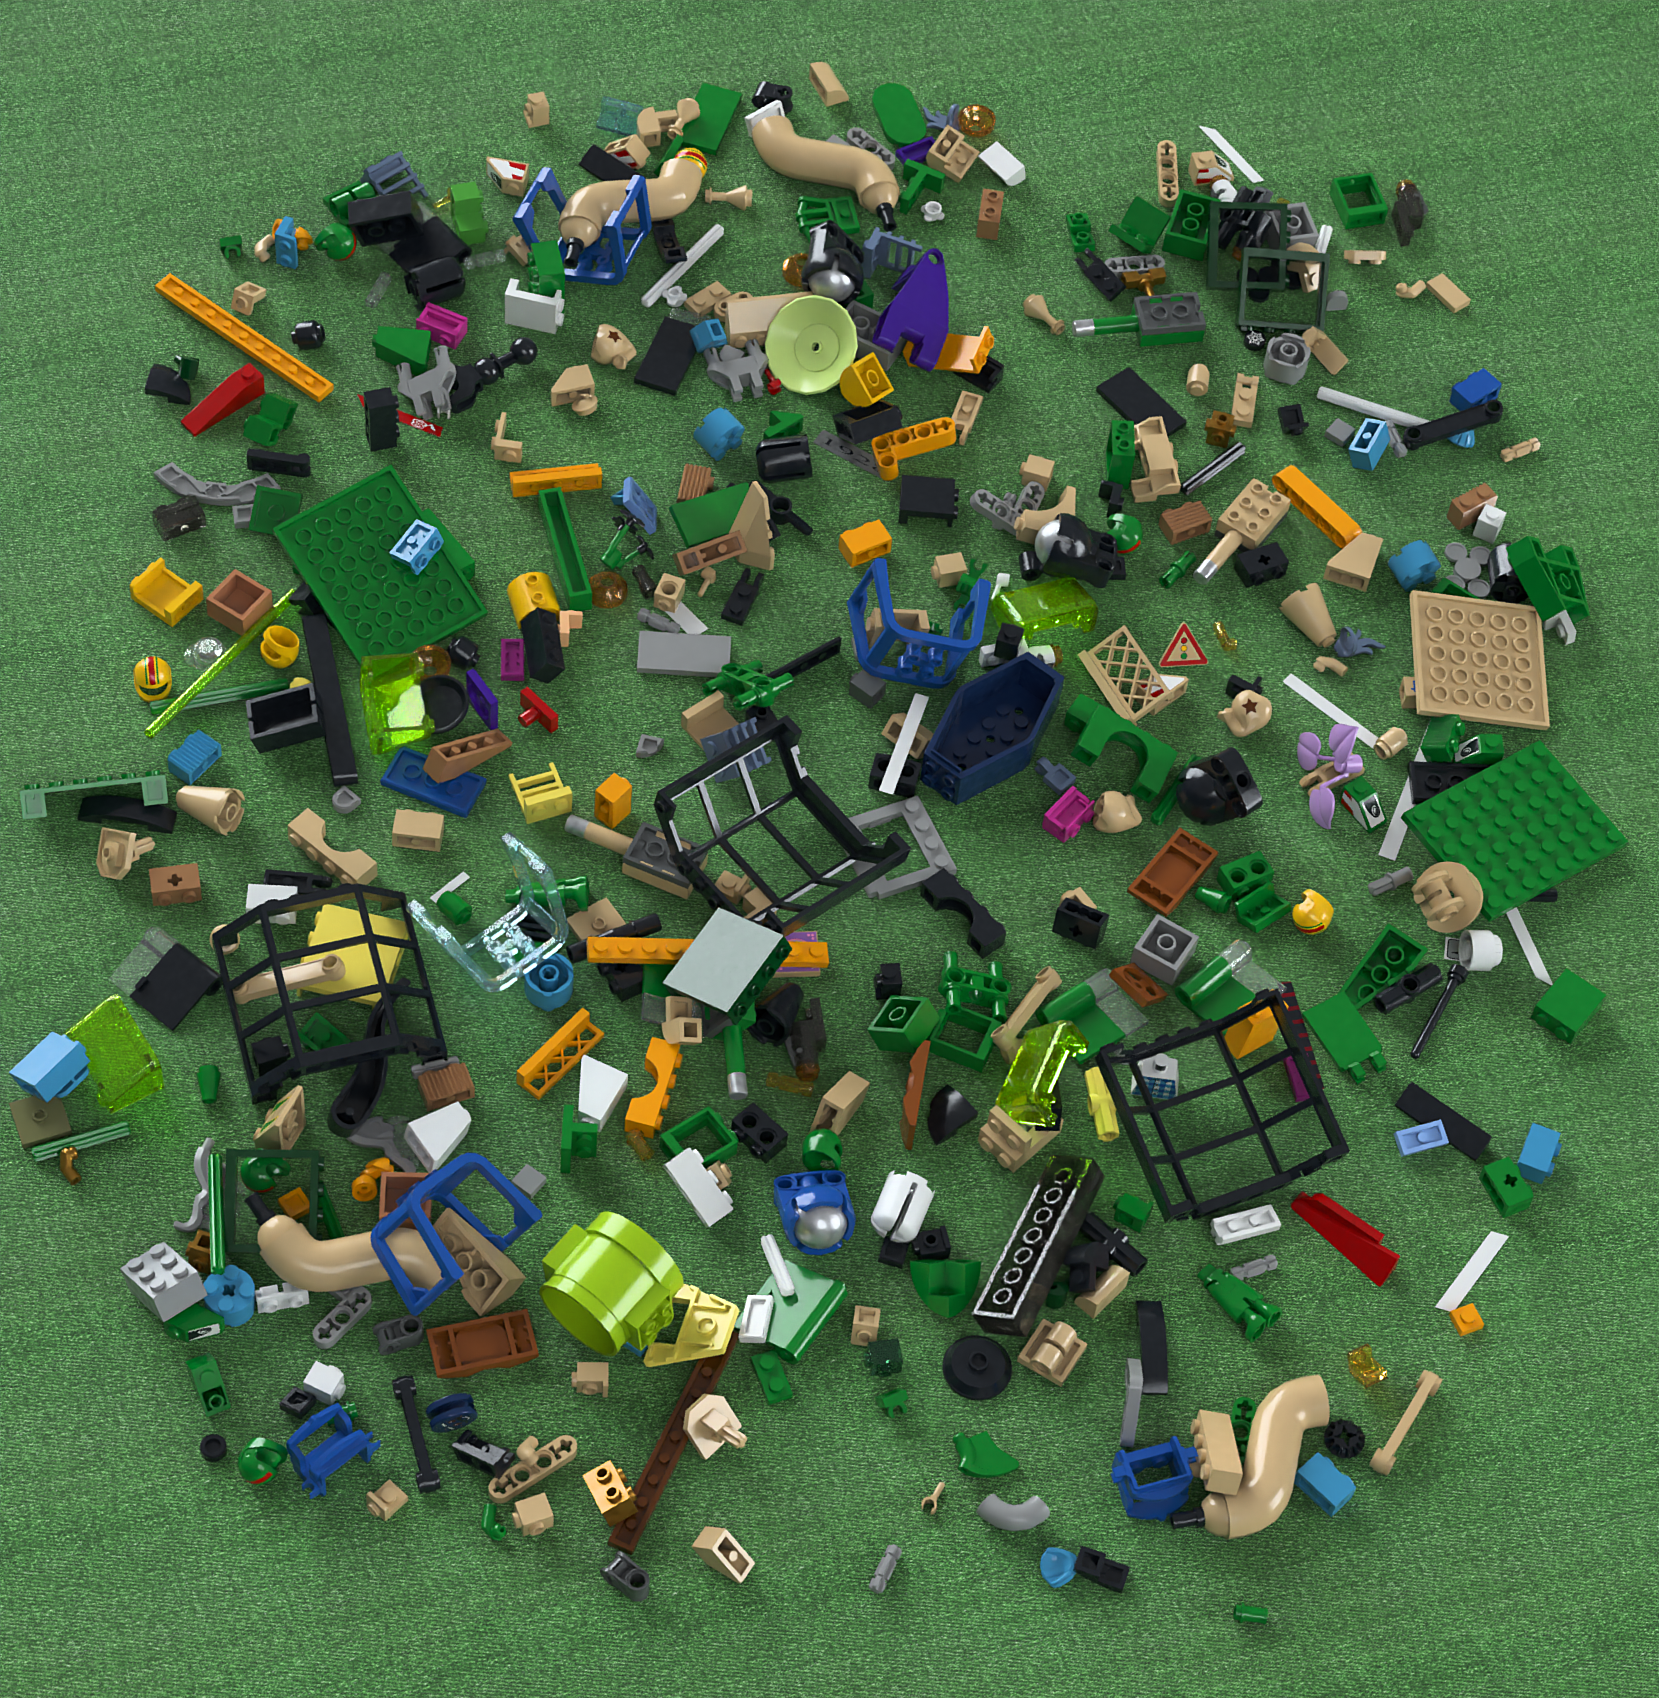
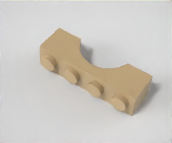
[287,808,378,885]

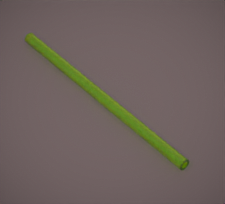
[144,588,296,739]

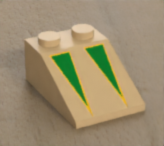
[253,1085,306,1160]

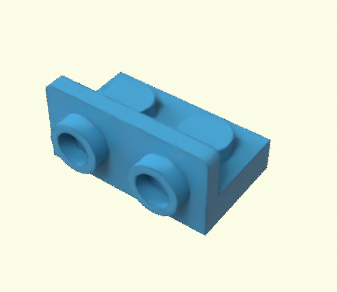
[274,216,298,269]
[389,519,444,575]

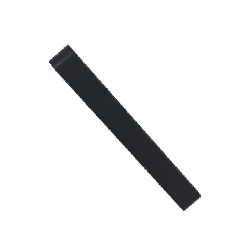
[302,613,358,787]

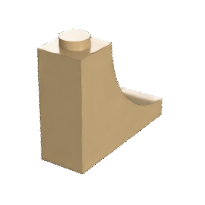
[1014,486,1076,545]

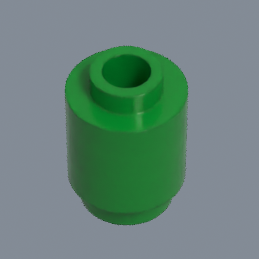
[436,891,472,925]

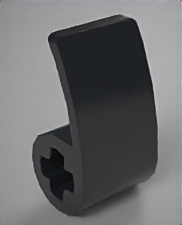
[1018,551,1062,581]

